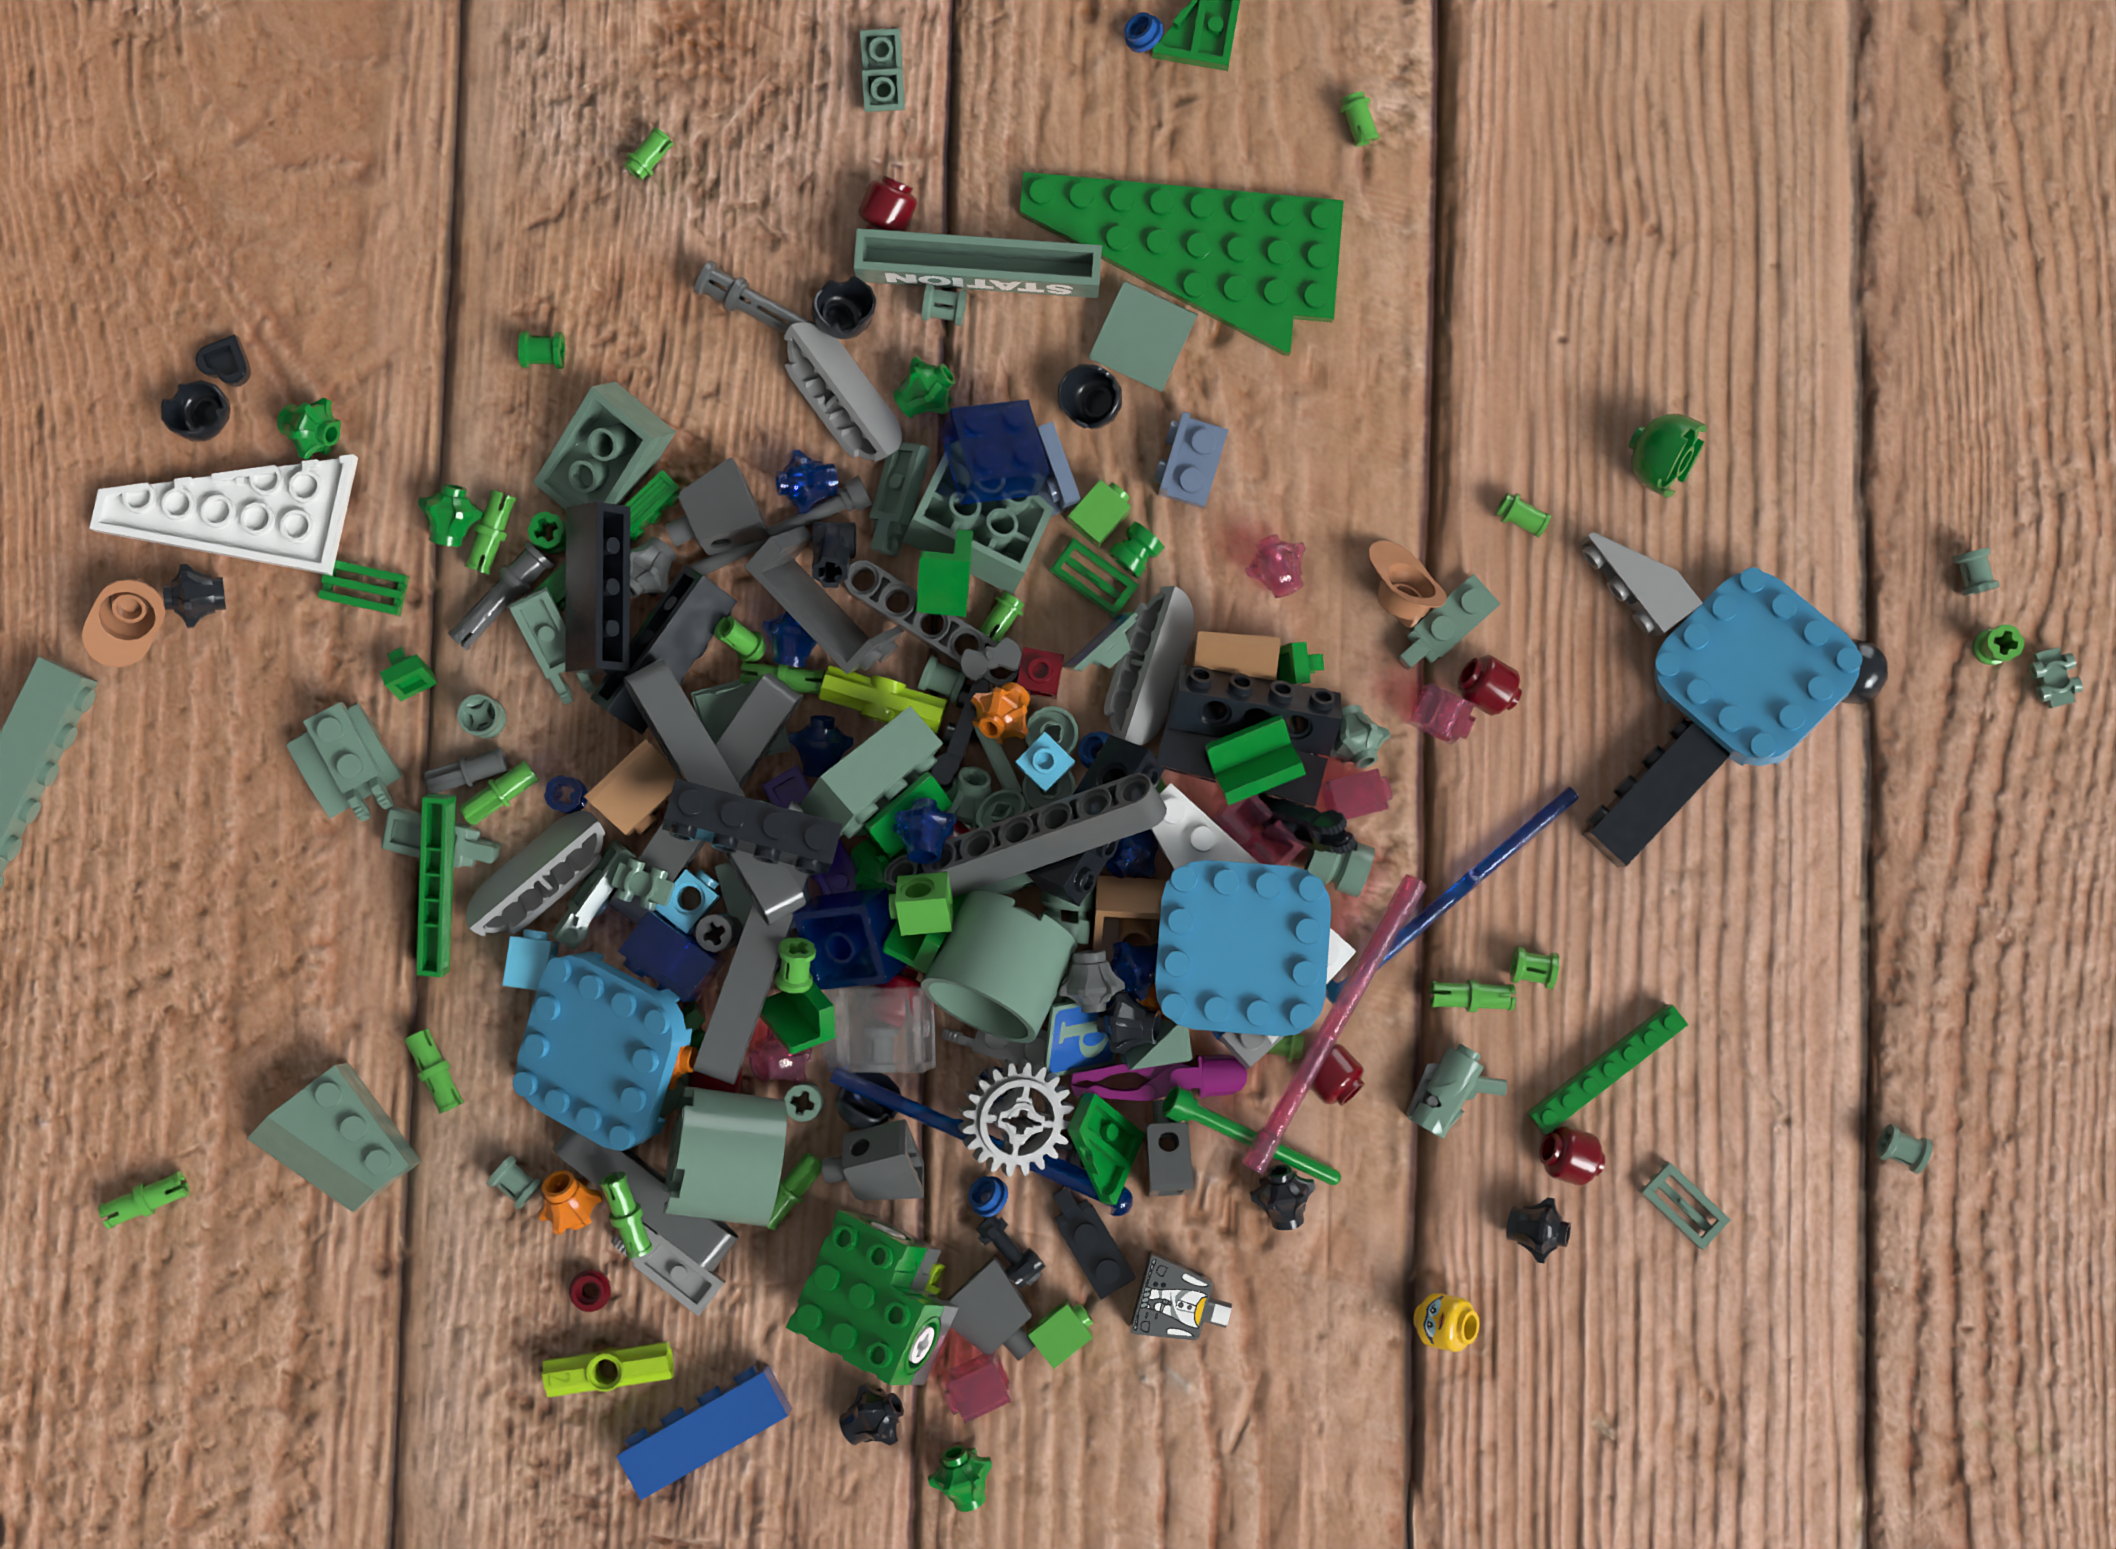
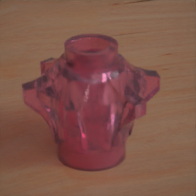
[1244,534,1306,598]
[749,1028,812,1084]

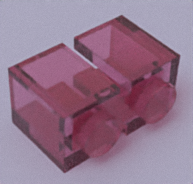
[1321,768,1392,821]
[1210,795,1304,866]
[943,1350,1012,1423]

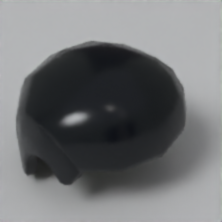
[811,276,876,339]
[1057,364,1122,430]
[161,380,231,442]
[1841,639,1888,705]
[835,1068,903,1130]

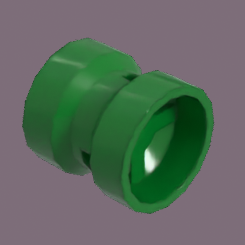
[1108,521,1165,579]

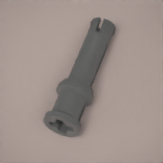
[694,260,816,335]
[448,540,555,650]

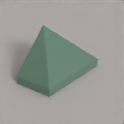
[1119,1018,1192,1070]

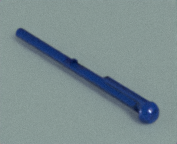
[1326,787,1579,1007]
[829,1066,1133,1217]

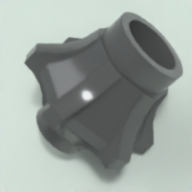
[630,537,676,598]
[1058,950,1125,1013]

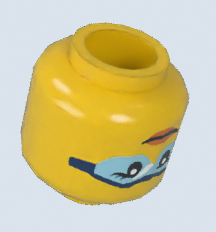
[1414,1293,1479,1352]

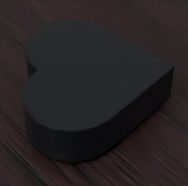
[195,334,251,387]

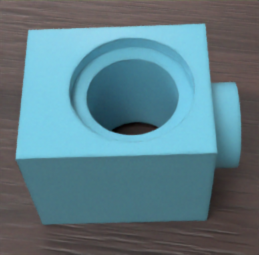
[1015,732,1075,794]
[655,869,723,934]
[502,929,559,990]

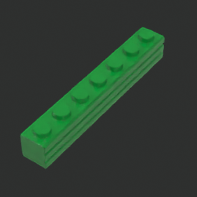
[532,470,681,612]
[417,793,456,977]
[1526,1004,1688,1135]

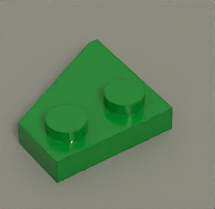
[1152,0,1240,71]
[1067,1093,1145,1205]

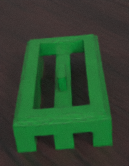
[1049,537,1139,619]
[317,560,410,617]

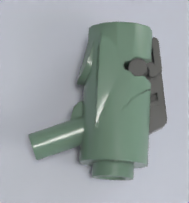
[1407,1044,1507,1139]

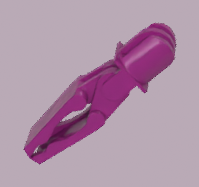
[1070,1054,1247,1101]

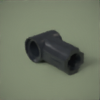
[812,522,857,588]

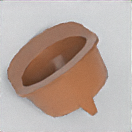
[1368,540,1447,628]
[81,577,166,668]

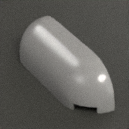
[784,322,902,462]
[1104,586,1194,745]
[466,811,605,936]

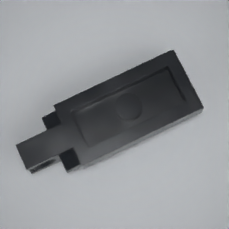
[1052,1185,1136,1300]

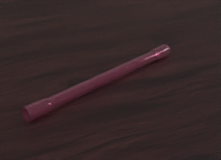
[1241,874,1427,1175]

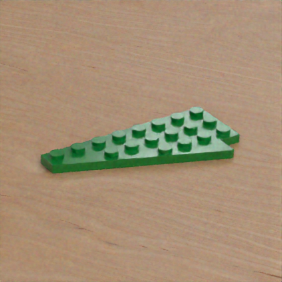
[1020,172,1344,356]

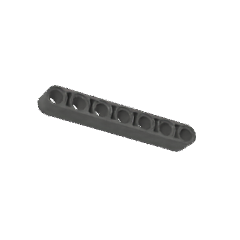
[623,659,806,925]
[609,672,803,929]
[884,773,1167,897]
[693,801,810,1085]

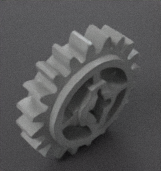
[958,1058,1074,1177]

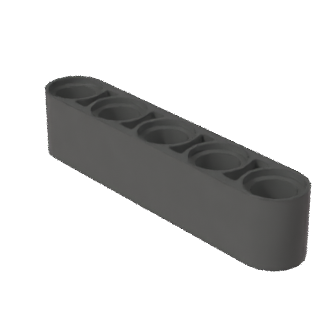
[844,560,1019,688]
[553,1127,739,1272]

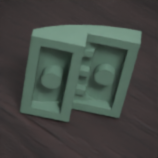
[1089,281,1198,392]
[286,702,402,818]

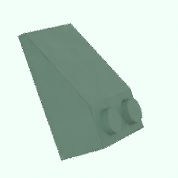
[533,381,676,510]

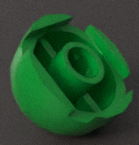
[1629,413,1707,498]

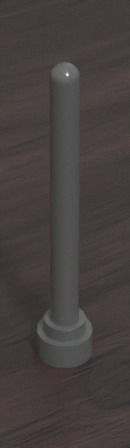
[690,475,873,576]

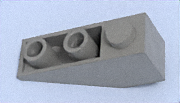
[1580,532,1703,638]

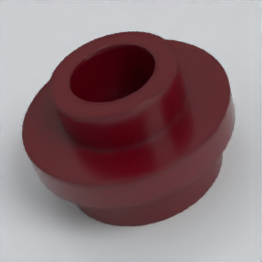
[569,1269,612,1312]

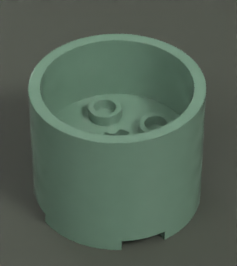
[921,891,1078,1043]
[663,1086,787,1227]

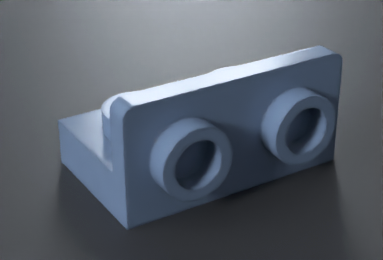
[1154,411,1228,509]
[1012,422,1081,517]

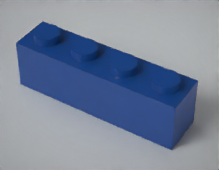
[616,1365,792,1501]

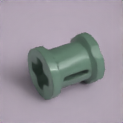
[921,284,967,327]
[1952,548,2000,597]
[918,655,967,704]
[784,1082,825,1122]
[1876,1124,1933,1174]
[486,1155,543,1210]

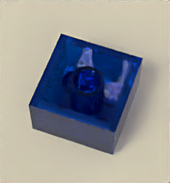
[940,399,1050,505]
[793,887,908,990]
[618,911,726,1003]

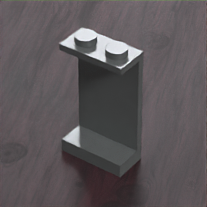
[744,526,904,674]

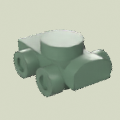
[2029,647,2083,709]
[611,857,675,911]

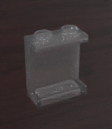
[823,985,936,1073]

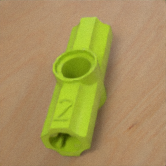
[819,666,947,734]
[542,1341,674,1398]

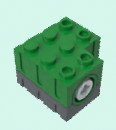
[785,1210,959,1385]

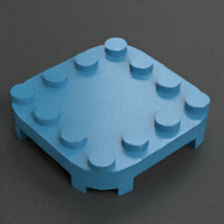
[1653,567,1863,766]
[1155,860,1331,1037]
[513,951,692,1151]

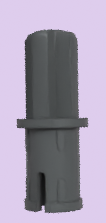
[424,747,509,793]

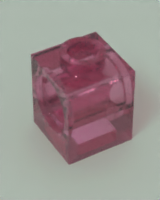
[1407,683,1476,745]

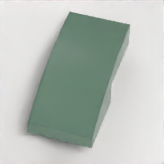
[860,28,905,112]

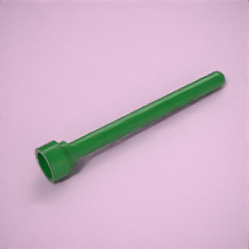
[1162,1085,1341,1185]

